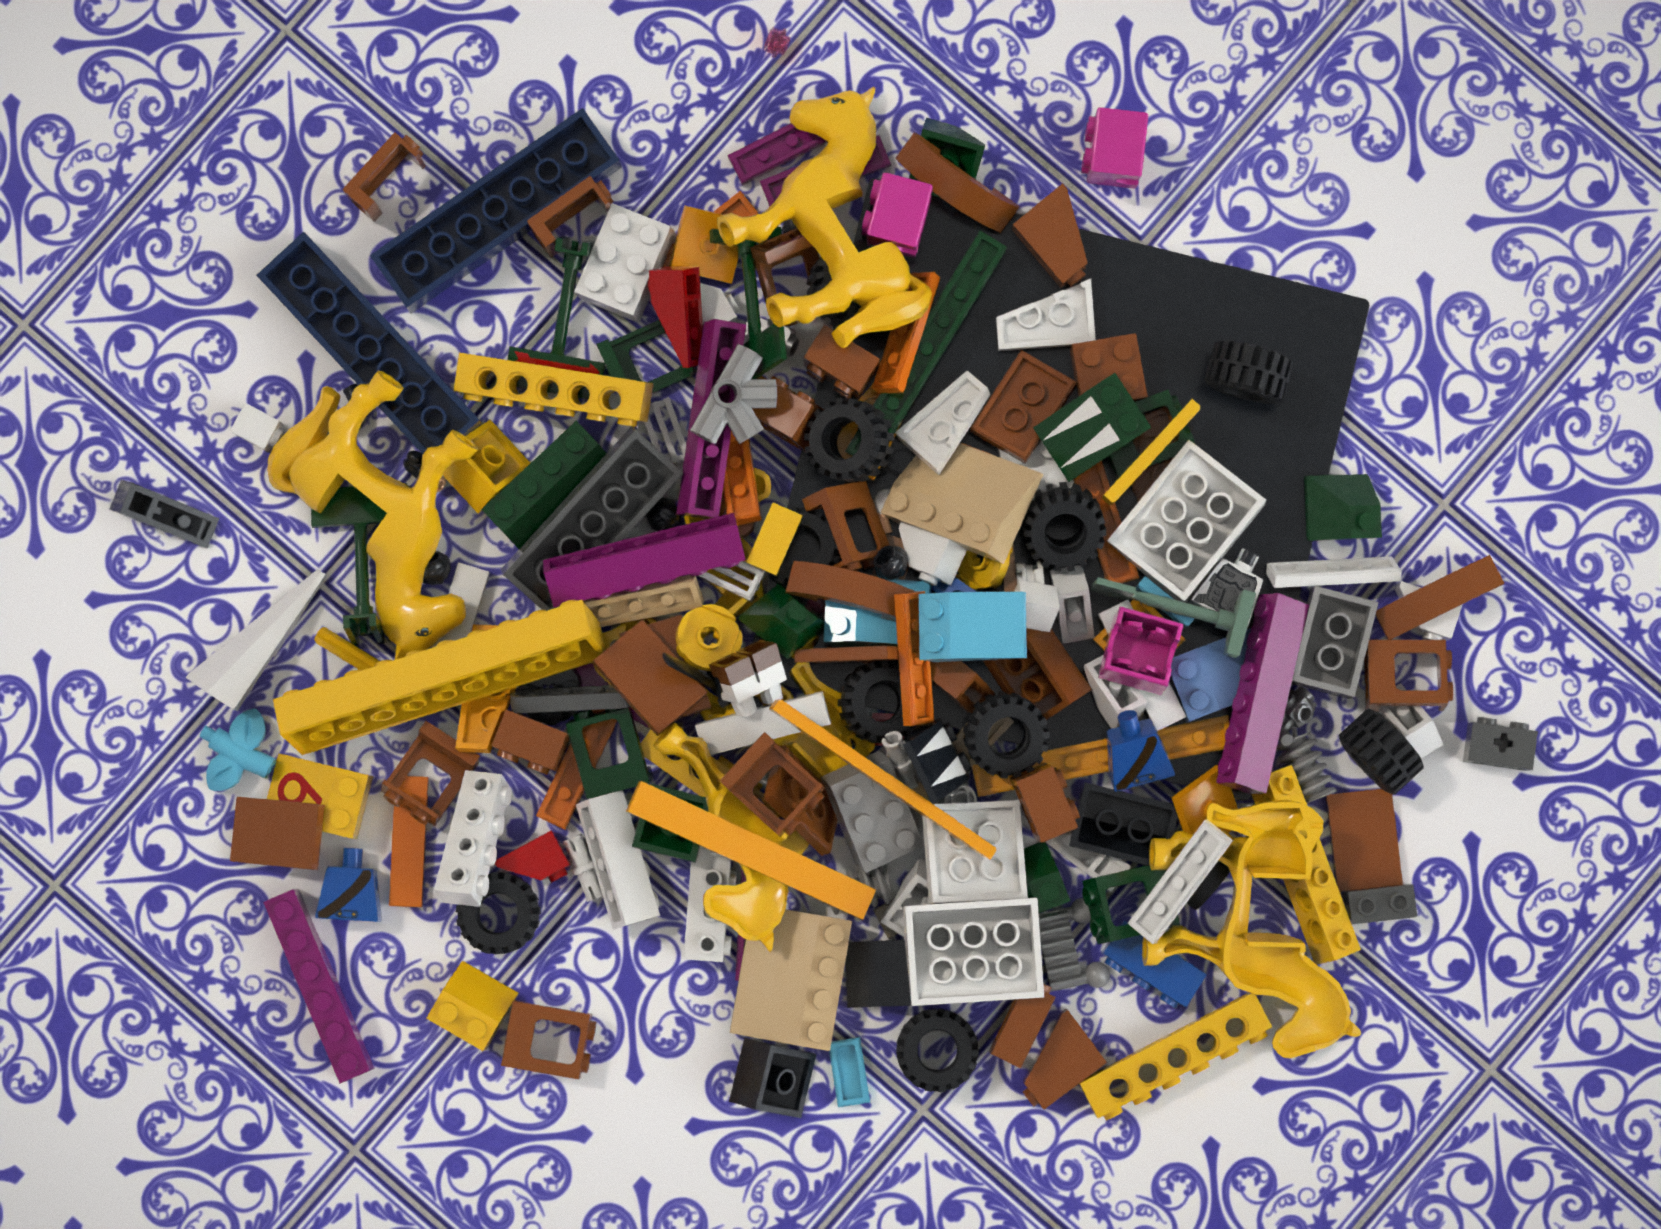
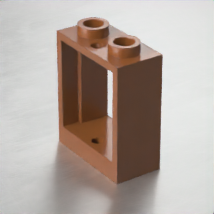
[989,984,1056,1069]

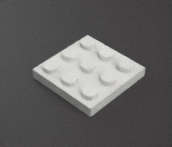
[922,800,1028,904]

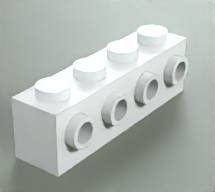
[434,770,512,907]
[576,790,660,930]
[683,846,737,962]

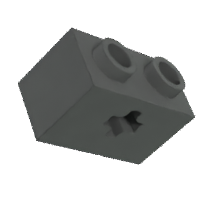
[1463,717,1538,771]
[1343,884,1417,925]

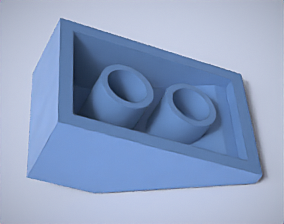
[1169,628,1251,723]

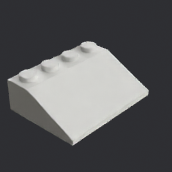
[1107,440,1266,603]
[903,898,1044,1006]

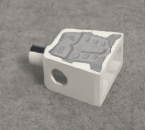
[1189,548,1263,625]

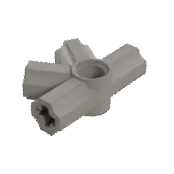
[690,344,777,444]

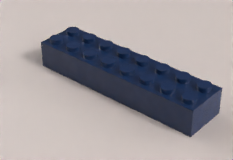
[370,108,622,314]
[256,232,482,454]

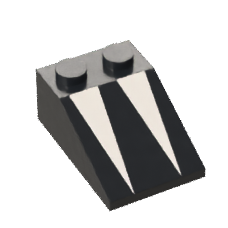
[903,717,972,804]

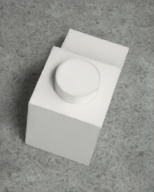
[880,858,929,938]

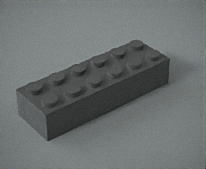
[501,426,683,611]

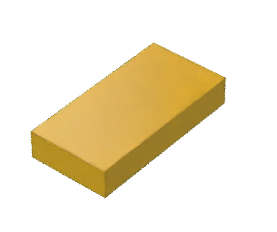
[746,503,803,576]

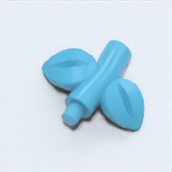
[199,708,277,791]

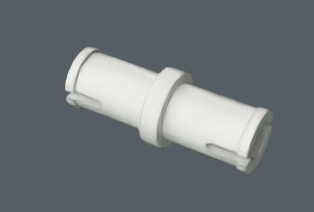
[882,731,921,789]
[563,834,603,902]

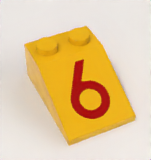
[267,753,373,839]

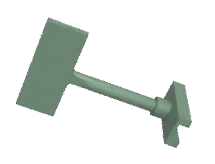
[1090,577,1256,658]

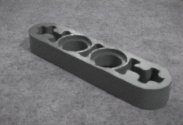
[510,685,631,713]

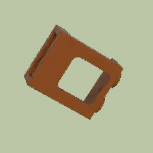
[342,132,426,222]
[527,176,614,258]
[750,228,819,326]
[802,481,890,571]
[1364,640,1453,711]
[381,721,480,826]
[720,732,825,837]
[501,1000,597,1080]

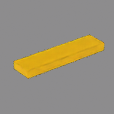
[1102,399,1201,506]

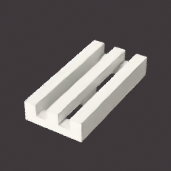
[644,397,686,464]
[698,561,766,602]

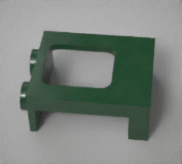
[596,320,695,398]
[1107,389,1194,480]
[566,707,654,799]
[1082,865,1180,944]

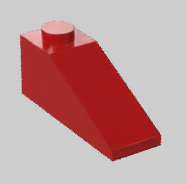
[648,266,703,368]

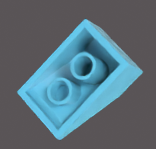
[824,579,931,648]
[919,592,1027,662]

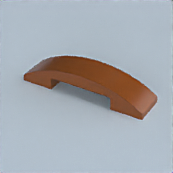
[895,131,1020,233]
[1375,555,1505,640]
[785,561,916,622]

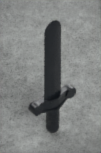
[662,653,731,708]

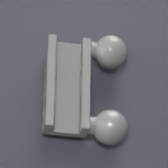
[1038,898,1110,992]

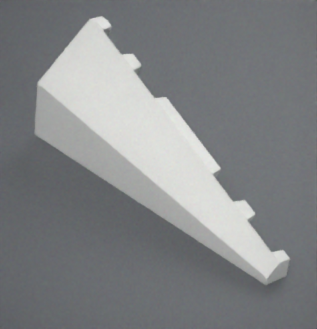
[186,569,327,711]

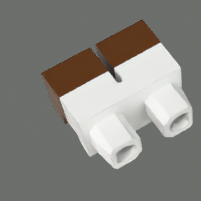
[709,640,787,717]

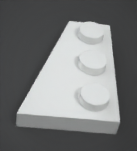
[996,279,1096,351]
[895,371,991,475]

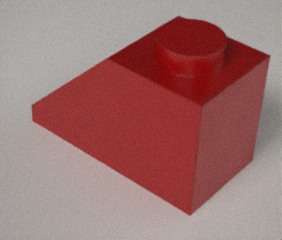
[495,830,572,883]

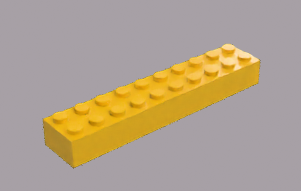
[273,600,606,755]

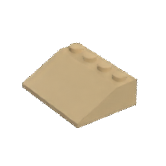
[880,443,1044,564]
[729,909,852,1051]

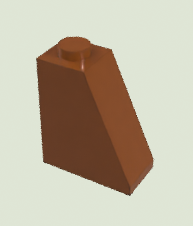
[1012,183,1088,288]
[930,661,995,713]
[1022,1009,1107,1110]

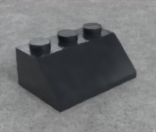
[1069,782,1178,866]

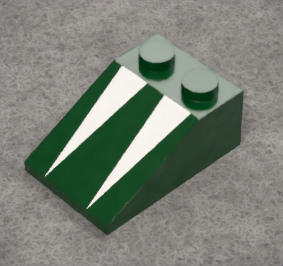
[1033,373,1151,482]

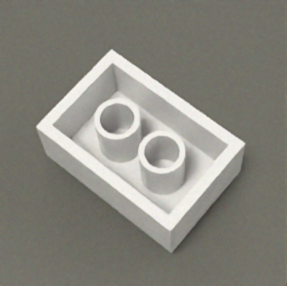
[574,203,676,323]

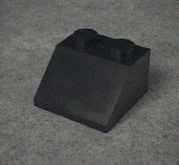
[729,1037,817,1118]

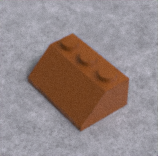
[983,628,1092,720]

